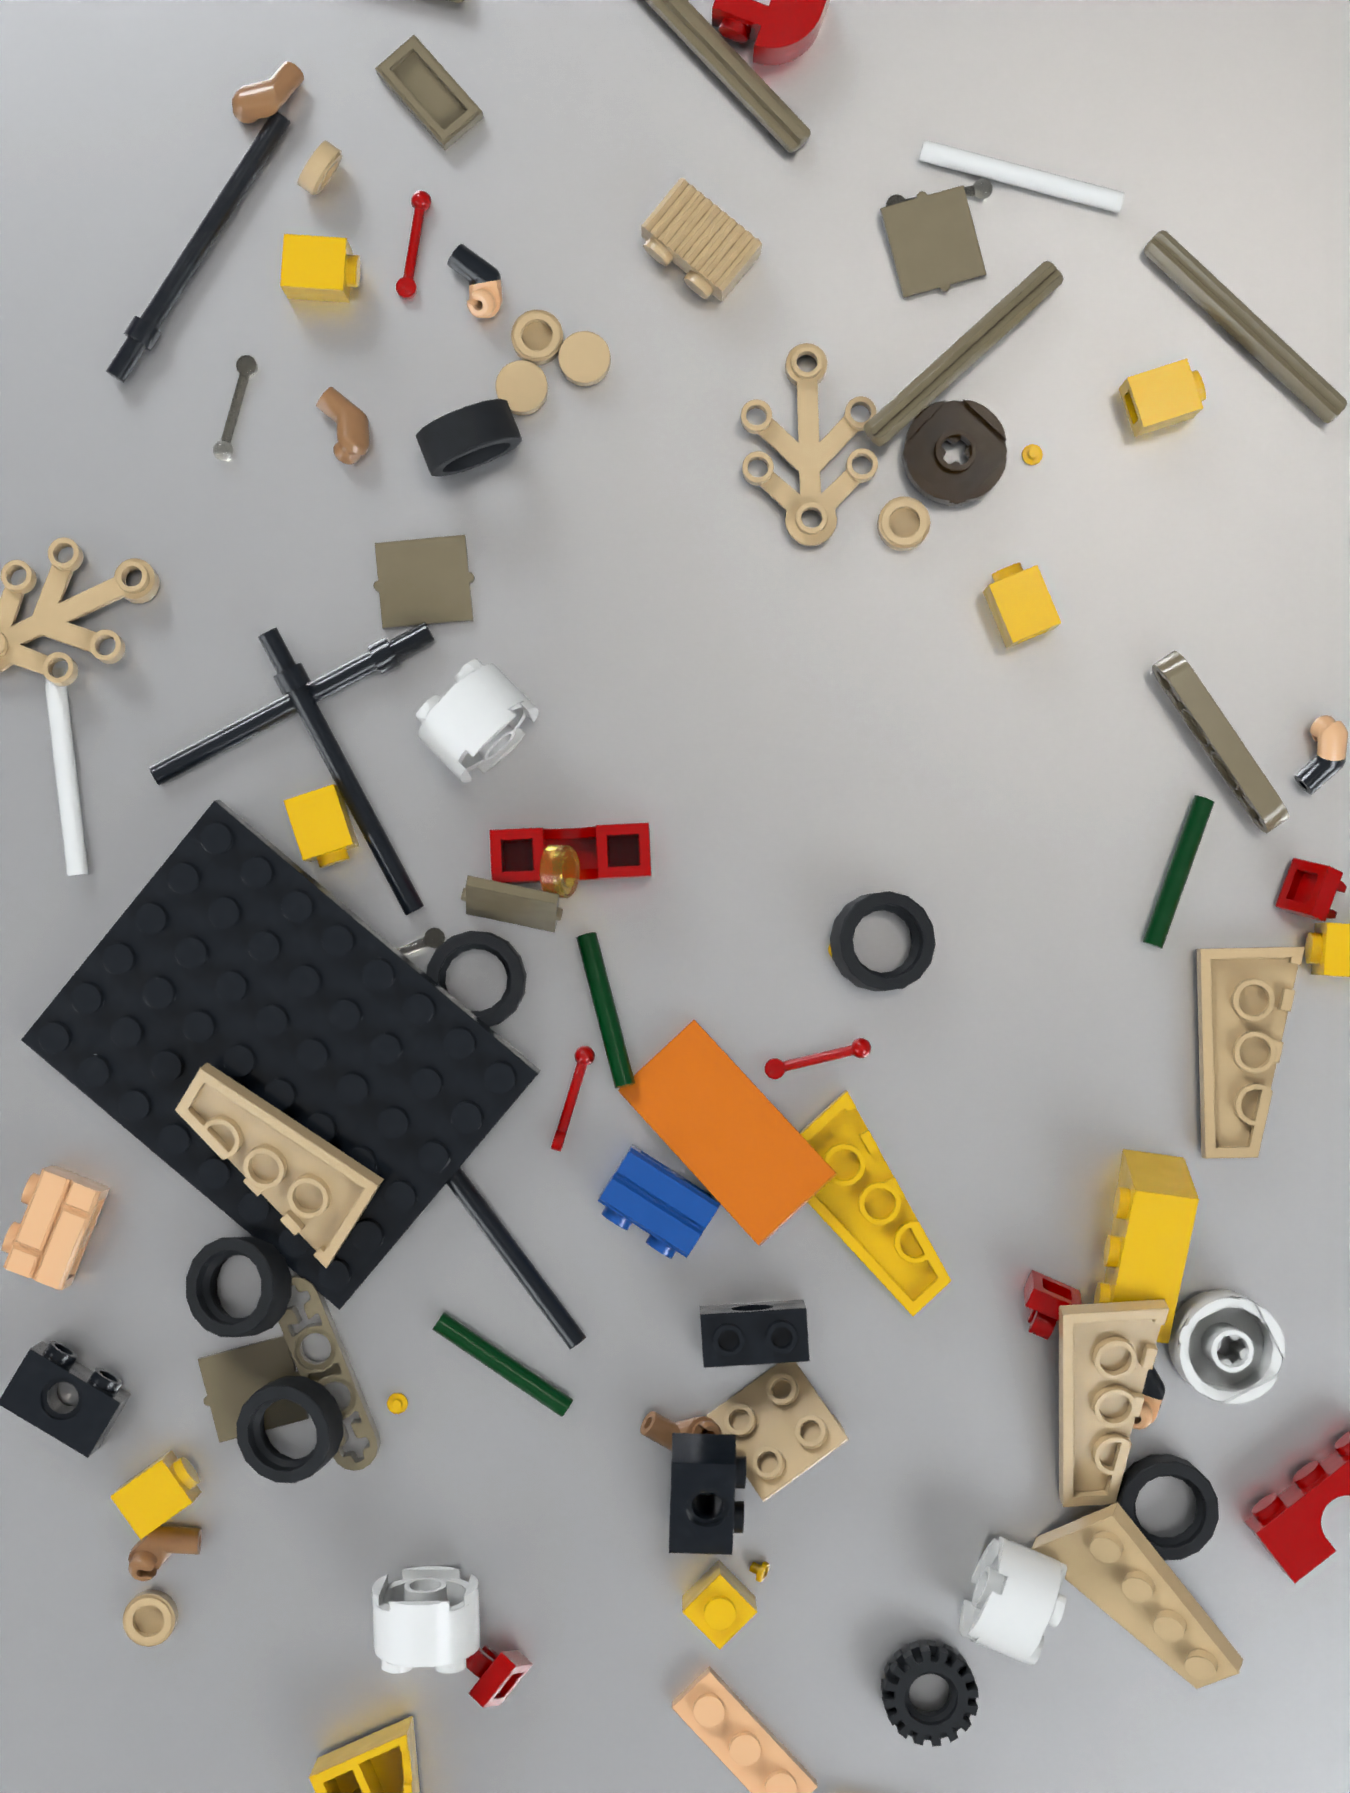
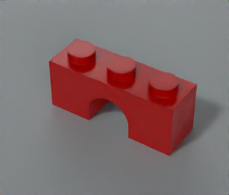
[489,823,652,884]
[1245,1431,1350,1583]

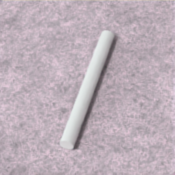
[919,140,1125,213]
[44,668,88,876]

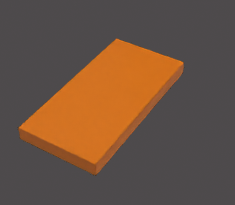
[618,1020,837,1246]

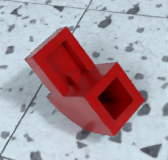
[712,0,830,66]

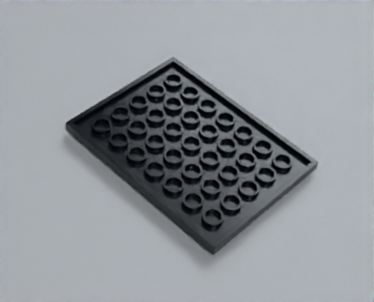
[21,800,541,1310]

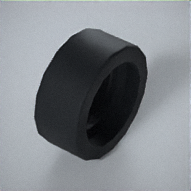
[416,399,522,477]
[830,891,936,991]
[426,931,527,1027]
[186,1237,292,1337]
[236,1376,344,1483]
[1116,1454,1219,1560]

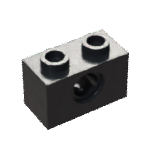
[700,1300,810,1368]
[0,1341,131,1458]
[669,1433,746,1555]

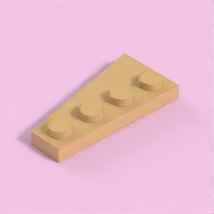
[1196,947,1305,1159]
[175,1062,384,1268]
[1059,1299,1169,1507]
[1031,1502,1243,1689]

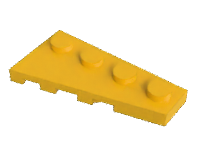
[800,1090,951,1316]

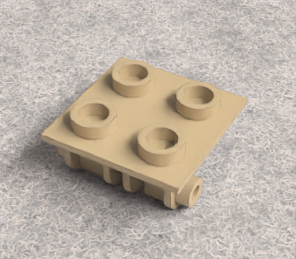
[706,1362,849,1502]

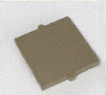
[880,185,986,298]
[373,535,475,629]
[461,875,563,933]
[198,1335,309,1443]

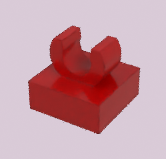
[1275,858,1347,922]
[1024,1270,1082,1340]
[466,1645,533,1708]

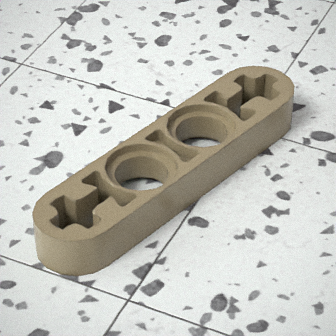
[1152,651,1289,833]
[278,1274,381,1471]

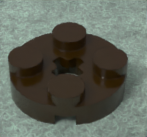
[902,400,1007,507]

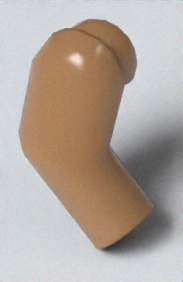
[232,61,304,124]
[316,387,370,465]
[640,1411,721,1451]
[128,1526,202,1581]

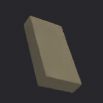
[375,35,484,151]

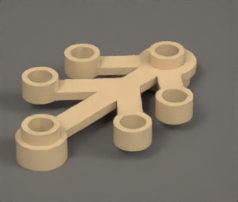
[740,343,878,546]
[0,537,160,686]

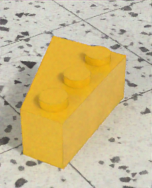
[1094,1149,1199,1344]
[309,1716,420,1793]

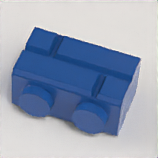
[598,1145,720,1259]

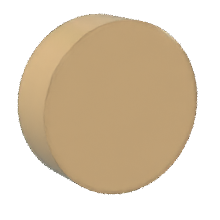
[297,140,342,195]
[511,310,564,365]
[558,331,611,387]
[495,360,548,416]
[877,496,930,551]
[123,1590,178,1647]

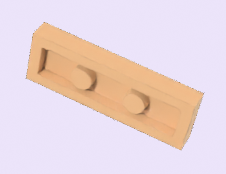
[672,1666,818,1793]

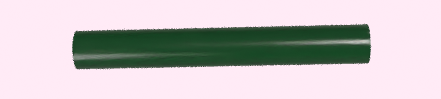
[1143,795,1215,949]
[576,932,635,1089]
[432,1312,573,1417]

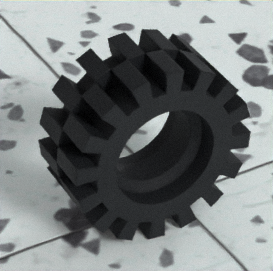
[881,1640,979,1746]

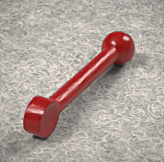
[396,191,431,299]
[765,1038,871,1079]
[551,1046,595,1152]

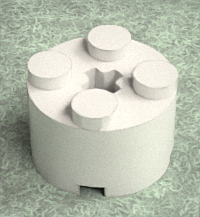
[415,659,539,783]
[1168,1290,1286,1404]
[959,1537,1067,1666]
[372,1566,480,1673]

